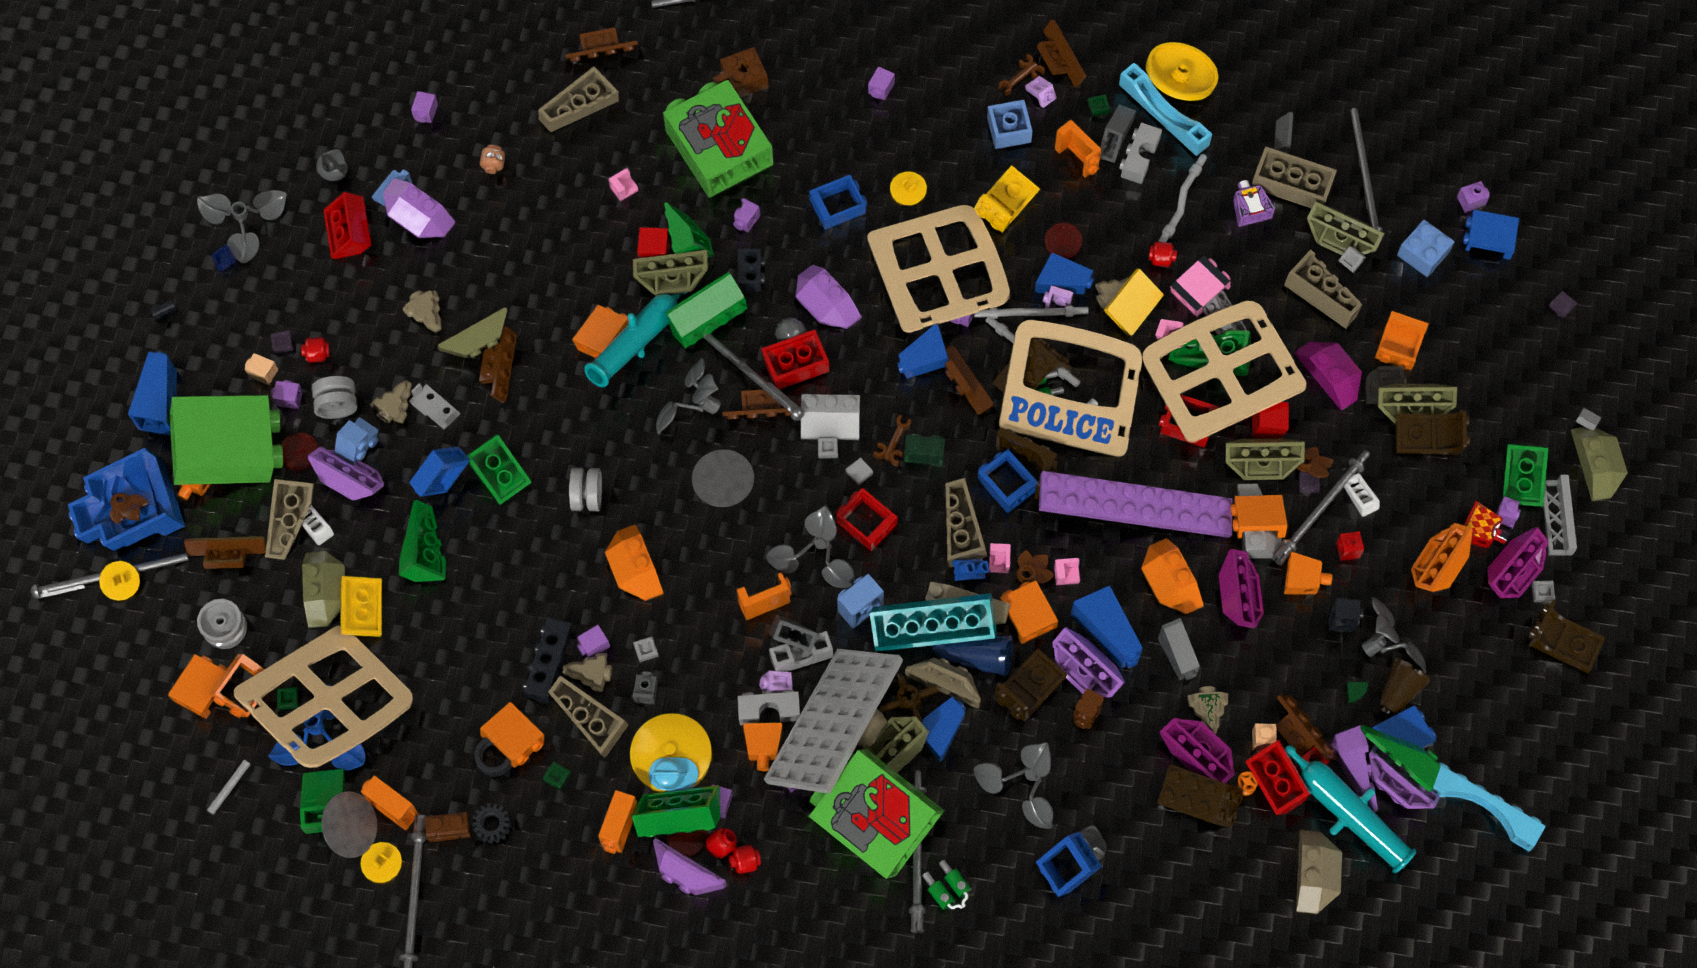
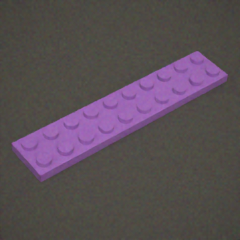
[1039,471,1232,538]

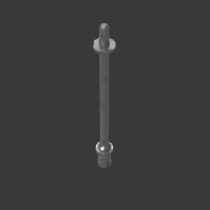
[1272,450,1370,565]
[909,769,926,933]
[399,815,428,968]

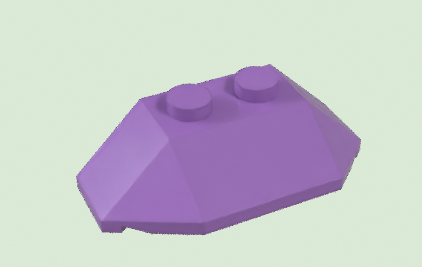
[383,178,455,238]
[796,265,861,329]
[308,447,384,500]
[1052,627,1125,697]
[1369,745,1440,809]
[653,838,726,895]

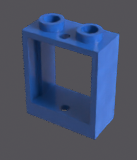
[809,175,867,230]
[409,446,470,497]
[978,450,1038,513]
[1036,832,1102,897]

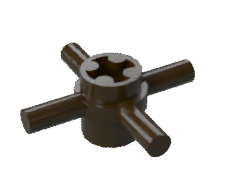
[879,673,939,723]

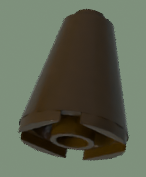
[1378,658,1431,716]

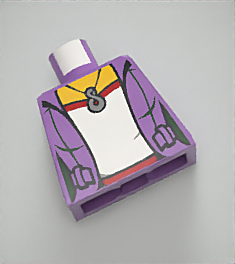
[1233,180,1275,227]

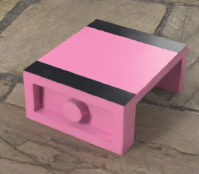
[1171,256,1231,318]

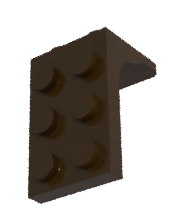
[992,337,1072,393]
[1395,410,1470,455]
[996,427,1059,500]
[1528,599,1605,674]
[994,649,1068,722]
[1157,764,1243,828]

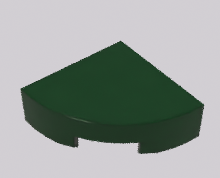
[1347,682,1368,703]

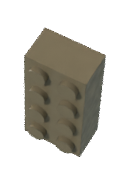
[1251,147,1337,208]

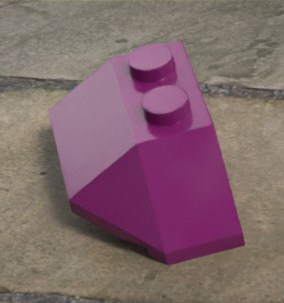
[1294,342,1362,411]
[1488,527,1549,598]
[1219,549,1264,628]
[1160,718,1234,783]

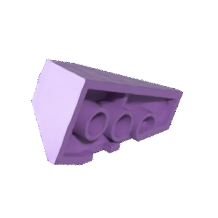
[1330,725,1378,813]

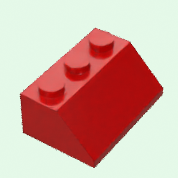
[323,192,371,259]
[761,330,829,389]
[1245,740,1311,815]

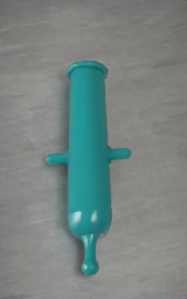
[584,292,688,387]
[1284,745,1416,873]

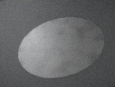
[692,450,754,507]
[322,791,377,858]

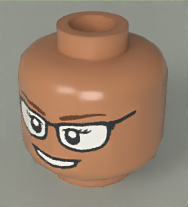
[480,145,505,174]

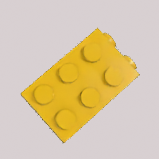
[974,165,1040,233]

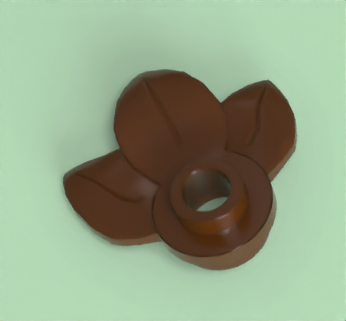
[1297,447,1333,478]
[110,493,148,524]
[1017,550,1054,584]

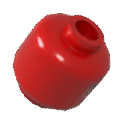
[1149,241,1177,267]
[301,337,329,362]
[706,828,737,859]
[729,845,760,874]

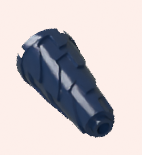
[932,635,1013,676]

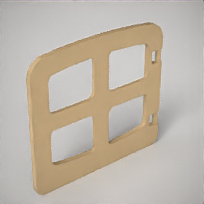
[867,205,1010,332]
[1142,301,1306,442]
[234,626,413,768]

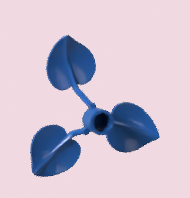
[268,684,366,771]

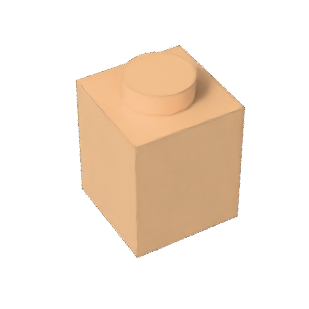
[245,353,278,385]
[1252,724,1277,750]

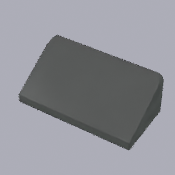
[1274,112,1293,153]

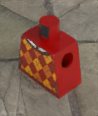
[1464,501,1509,548]

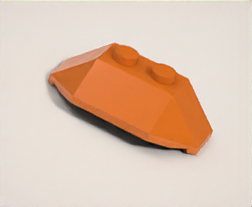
[1411,523,1473,592]
[605,524,664,601]
[1141,538,1204,615]

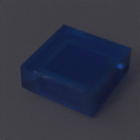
[211,244,236,271]

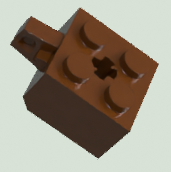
[713,47,769,98]

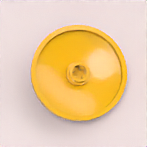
[1146,42,1218,101]
[630,713,712,793]

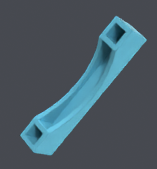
[1119,63,1212,156]
[1432,763,1545,852]

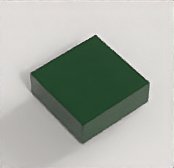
[1087,94,1111,117]
[277,687,299,710]
[542,761,571,790]

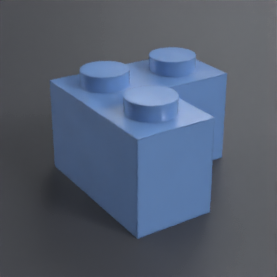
[334,417,378,465]

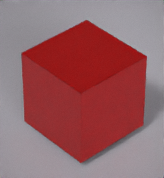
[637,227,671,259]
[1252,402,1289,439]

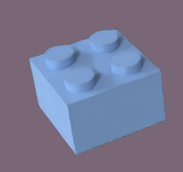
[987,100,1032,149]
[1397,220,1455,277]
[837,574,884,629]

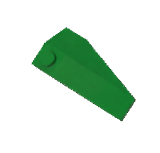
[1168,330,1251,376]
[399,500,446,582]
[1360,725,1441,792]

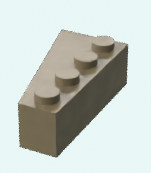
[538,67,619,132]
[1284,250,1362,328]
[946,478,988,568]
[548,676,628,758]

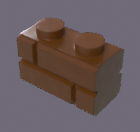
[1073,689,1104,729]
[425,812,471,842]

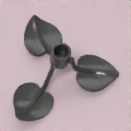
[197,190,287,263]
[656,358,721,435]
[766,505,855,588]
[1362,597,1426,673]
[973,742,1053,829]

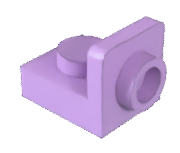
[1025,76,1056,107]
[1043,286,1073,308]
[760,671,792,693]

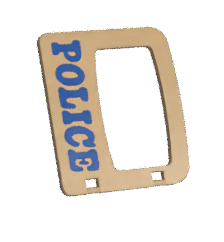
[999,320,1142,457]

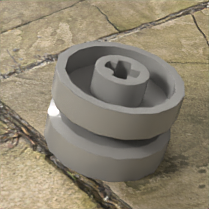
[312,376,357,419]
[569,468,602,511]
[197,599,247,649]

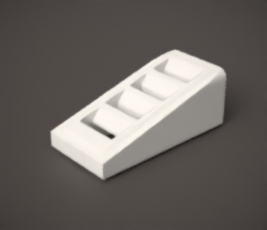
[1344,473,1379,517]
[302,505,334,545]

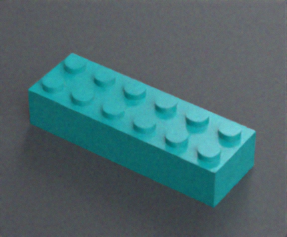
[870,593,997,652]

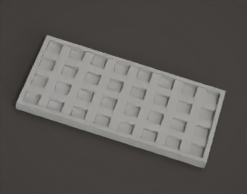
[764,649,903,794]

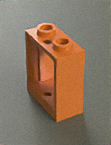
[210,654,265,718]
[361,776,419,831]
[598,790,637,854]

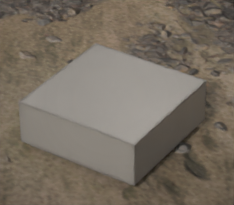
[1338,245,1366,272]
[1576,408,1601,430]
[818,437,838,458]
[846,458,873,485]
[1532,581,1555,602]
[633,636,658,662]

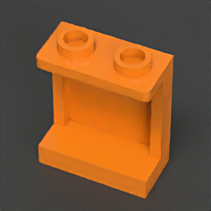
[1055,120,1101,178]
[572,305,629,358]
[1375,311,1429,370]
[1230,495,1287,538]
[737,572,792,620]
[1000,581,1058,644]
[168,654,233,719]
[480,702,544,768]

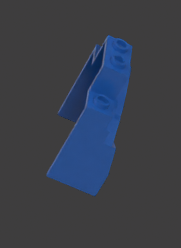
[68,448,185,551]

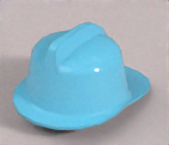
[649,758,698,791]

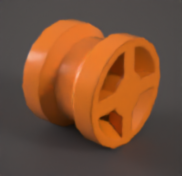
[1236,772,1258,795]

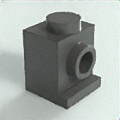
[633,672,658,704]

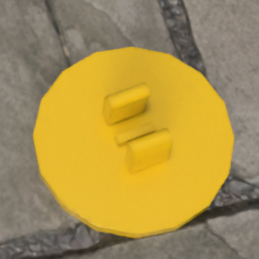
[890,172,927,205]
[99,561,140,601]
[361,842,402,883]

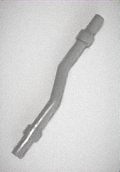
[1159,154,1207,242]
[974,305,1088,319]
[985,317,1081,387]

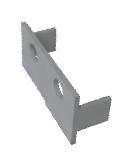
[409,383,460,429]

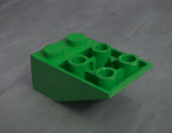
[664,202,714,258]
[300,769,345,834]

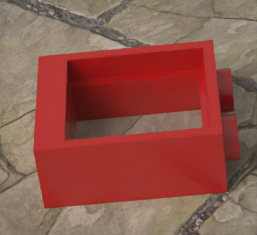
[1159,394,1218,448]
[836,488,898,551]

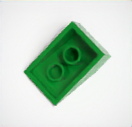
[466,434,532,505]
[1503,444,1548,507]

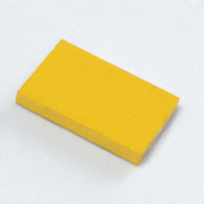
[1104,269,1164,337]
[340,576,382,637]

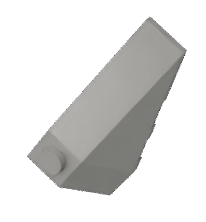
[1237,484,1282,559]

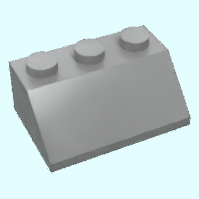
[801,394,860,440]

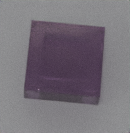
[1549,291,1577,318]
[271,331,293,354]
[1299,472,1320,493]

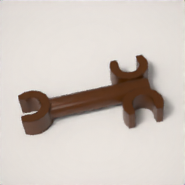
[998,54,1045,96]
[873,415,911,466]

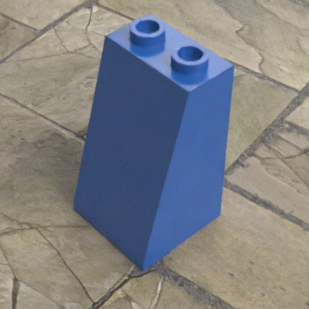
[128,351,177,436]
[1071,586,1143,669]

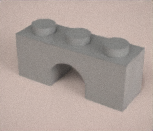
[1119,123,1162,184]
[769,631,833,672]
[738,690,800,725]

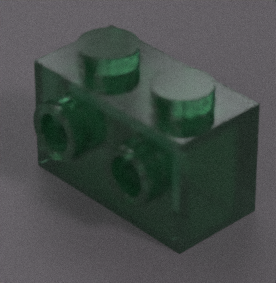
[904,434,945,466]

